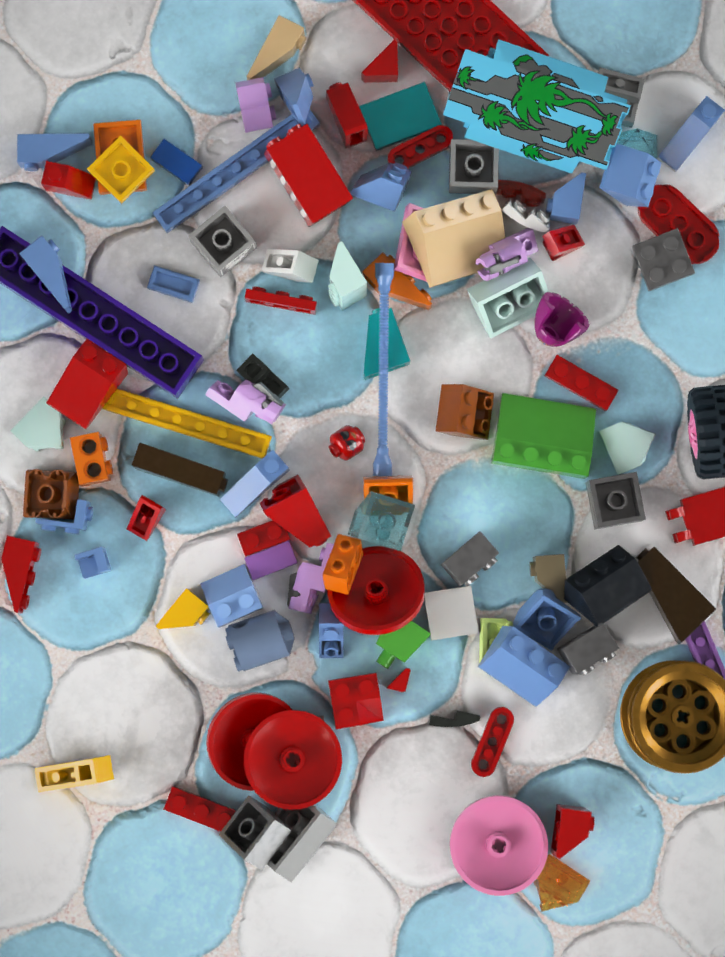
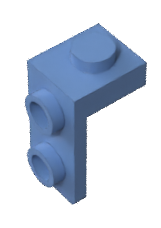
[35,499,93,534]

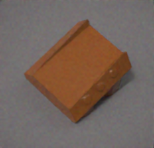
[23,469,79,520]

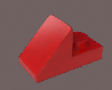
[542,224,585,261]

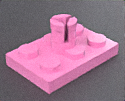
[394,203,427,282]

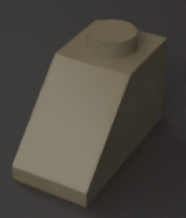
[529,554,568,603]

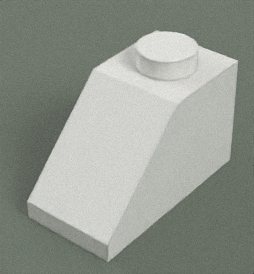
[262,249,319,283]

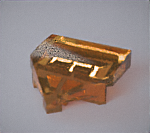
[534,854,590,912]

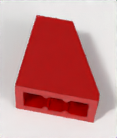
[326,82,368,149]

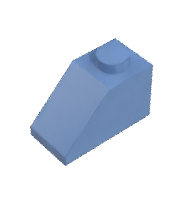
[546,173,586,225]

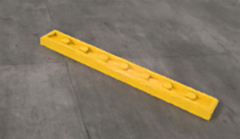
[102,388,272,459]

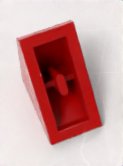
[361,40,398,83]
[127,495,166,541]

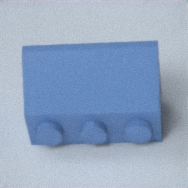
[478,626,570,707]

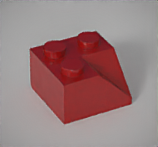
[328,673,384,729]

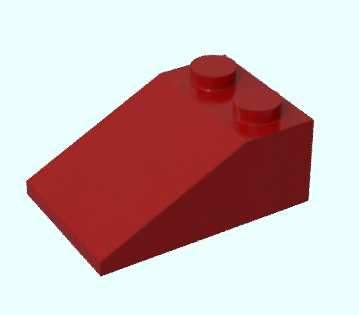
[46,339,128,429]

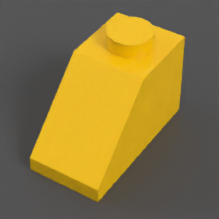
[156,588,210,629]

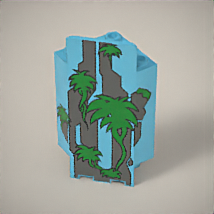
[443,39,631,174]

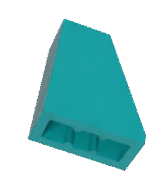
[363,308,410,380]

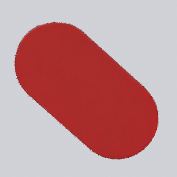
[638,184,720,264]

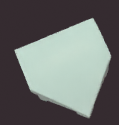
[10,397,66,451]
[599,422,656,475]

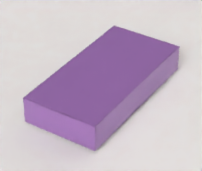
[244,541,298,581]

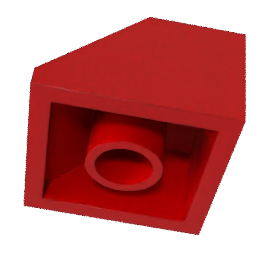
[550,804,595,859]

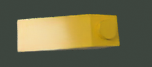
[35,755,114,792]

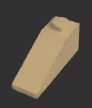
[246,15,306,80]

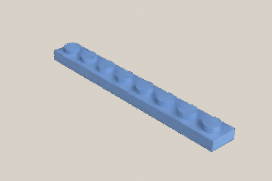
[152,109,320,233]

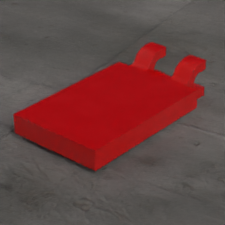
[665,487,725,546]

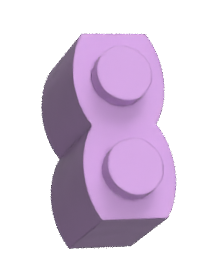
[235,77,276,133]

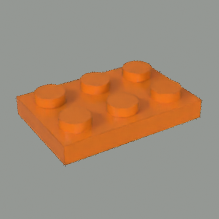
[93,119,147,195]

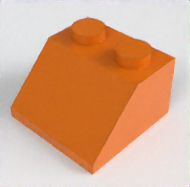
[363,475,413,515]

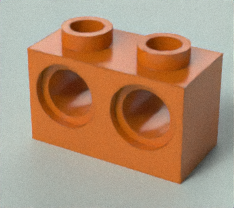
[70,432,113,487]
[322,534,363,595]

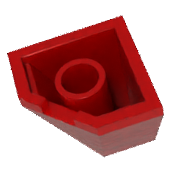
[259,475,331,548]

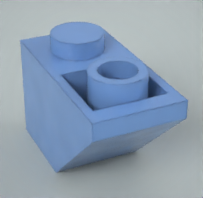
[319,603,343,658]

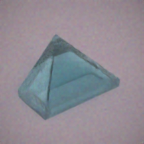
[617,128,658,159]

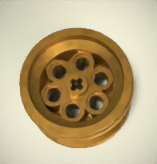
[620,661,725,774]

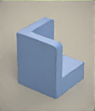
[74,547,112,579]

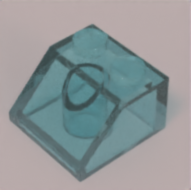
[348,491,415,551]

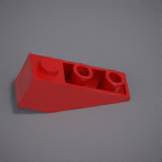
[1,536,41,613]

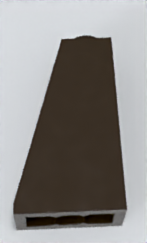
[132,442,228,497]
[636,547,716,644]

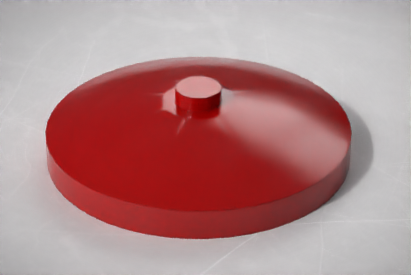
[327,546,425,635]
[206,692,293,791]
[243,710,342,810]

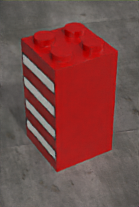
[264,124,353,227]

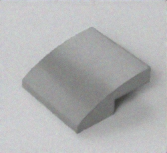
[598,67,645,128]

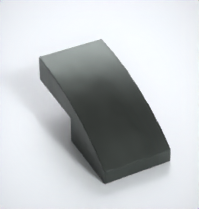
[236,353,289,398]
[428,710,481,727]

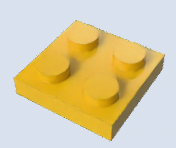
[87,136,155,204]

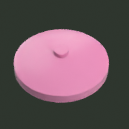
[450,795,548,896]

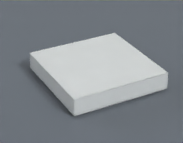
[424,585,479,641]

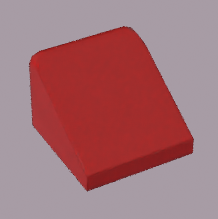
[386,668,411,692]

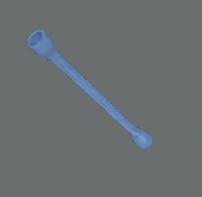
[373,263,394,476]

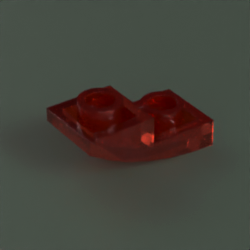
[496,180,546,207]

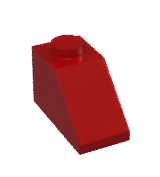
[41,161,96,200]

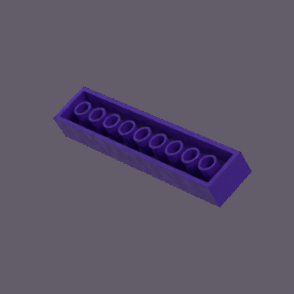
[0,226,204,399]

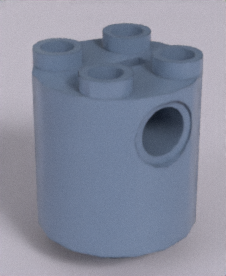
[225,610,295,672]

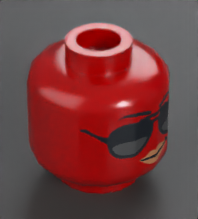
[329,425,365,461]

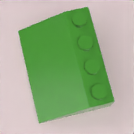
[491,393,596,479]

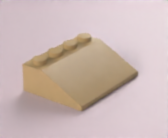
[402,189,505,288]

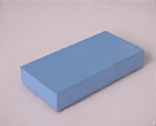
[147,265,200,303]

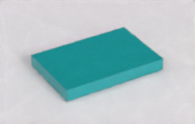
[359,82,442,151]

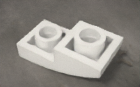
[502,198,551,233]

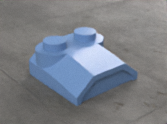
[513,588,582,651]

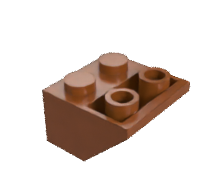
[436,384,494,440]

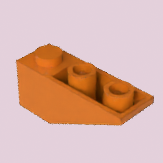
[362,253,432,310]

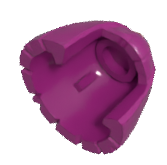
[535,292,590,347]

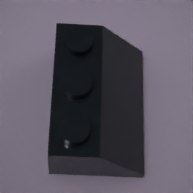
[564,545,651,627]

